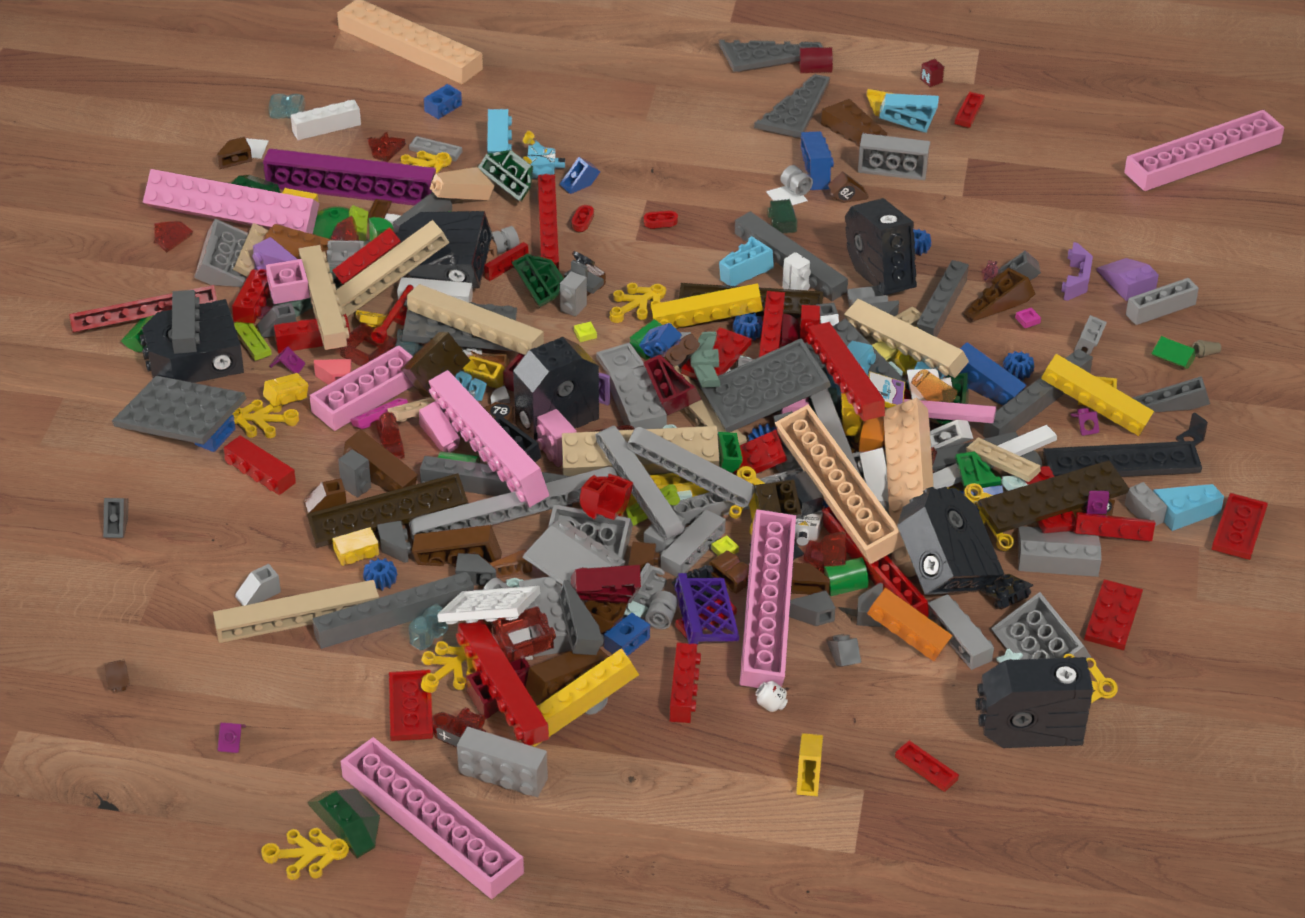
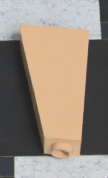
[430,167,494,200]

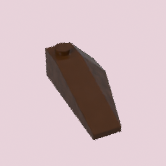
[963,267,1036,321]
[584,601,628,633]

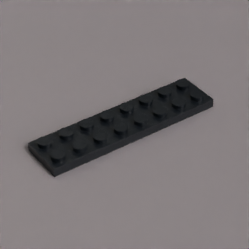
[1043,441,1202,477]

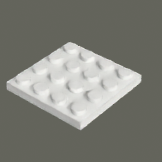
[437,586,541,624]

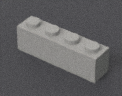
[1126,278,1199,325]
[660,509,726,577]
[927,594,994,670]

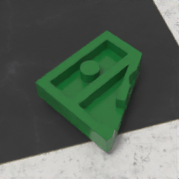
[955,451,1001,489]

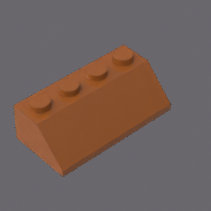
[265,224,335,262]

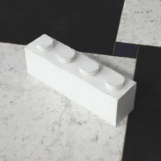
[291,100,361,140]
[397,277,473,305]

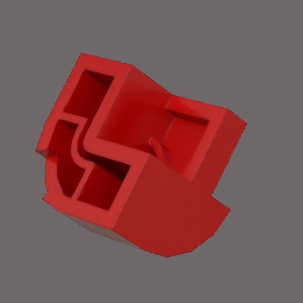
[580,473,633,520]

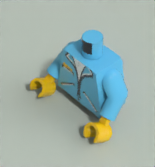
[523,131,565,179]

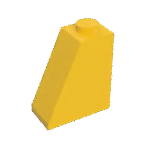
[796,733,823,796]

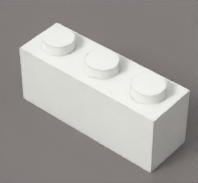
[858,448,889,502]

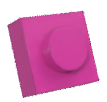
[1015,307,1041,328]

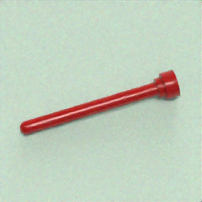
[371,285,414,343]

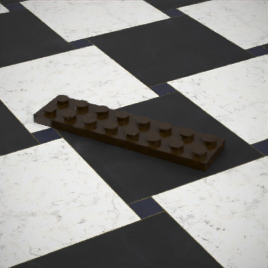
[679,283,824,319]
[977,460,1130,534]
[307,473,469,548]

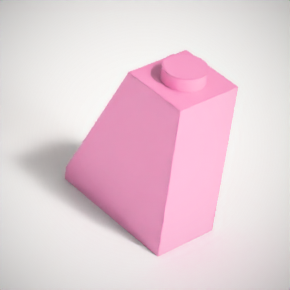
[419,401,460,452]

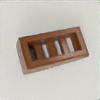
[490,549,533,578]

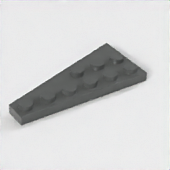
[719,40,823,72]
[754,74,830,138]

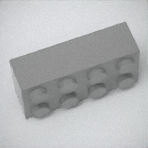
[858,133,930,181]
[610,367,667,430]
[519,576,572,657]
[457,727,548,797]

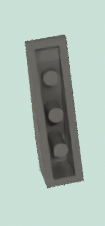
[1132,376,1210,412]
[558,580,604,655]

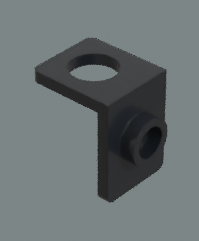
[1176,412,1208,446]

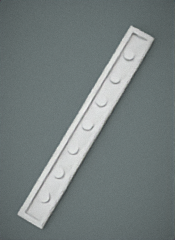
[933,425,1057,489]

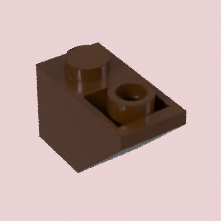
[304,478,347,514]

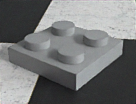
[596,342,645,376]

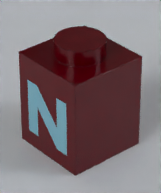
[920,59,945,87]

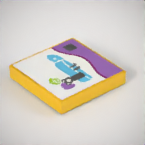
[867,371,905,408]

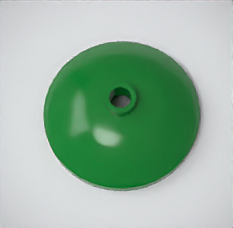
[313,206,350,241]

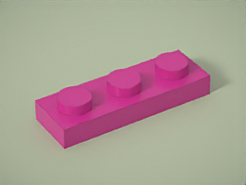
[350,398,408,429]

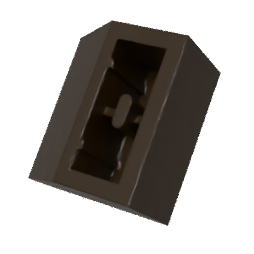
[754,480,802,519]

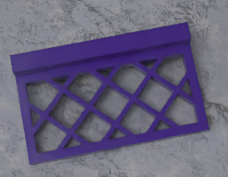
[675,573,740,646]

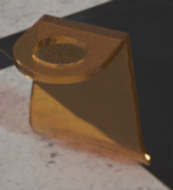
[470,350,509,369]
[911,369,957,403]

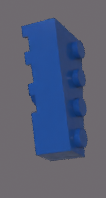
[801,131,834,190]
[944,342,1026,406]

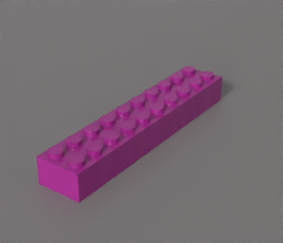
[263,148,436,206]

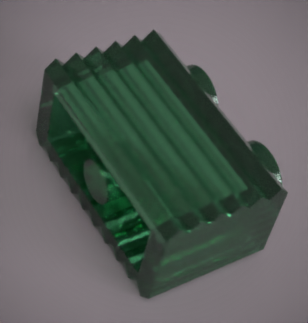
[767,199,797,233]

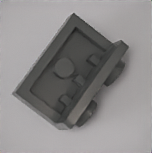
[847,286,888,307]

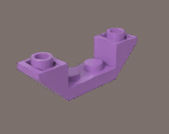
[1061,242,1093,301]

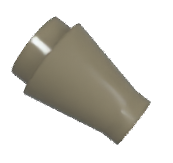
[1192,340,1221,358]

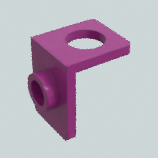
[269,347,305,374]
[1071,408,1099,436]
[1086,491,1109,514]
[218,722,246,753]

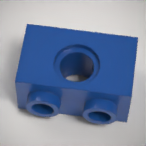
[639,323,682,358]
[604,612,650,656]

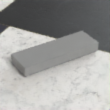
[409,136,462,162]

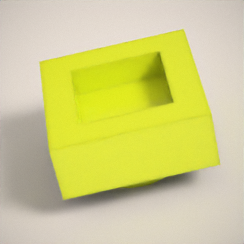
[574,322,597,342]
[711,535,739,556]

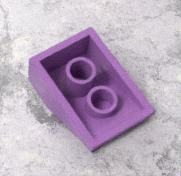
[253,237,298,270]
[1097,258,1159,301]

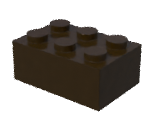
[401,332,471,398]

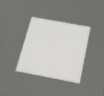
[246,138,269,159]
[766,186,808,209]

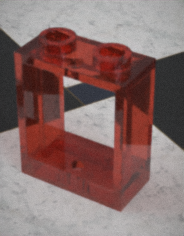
[340,323,397,366]
[492,606,556,662]

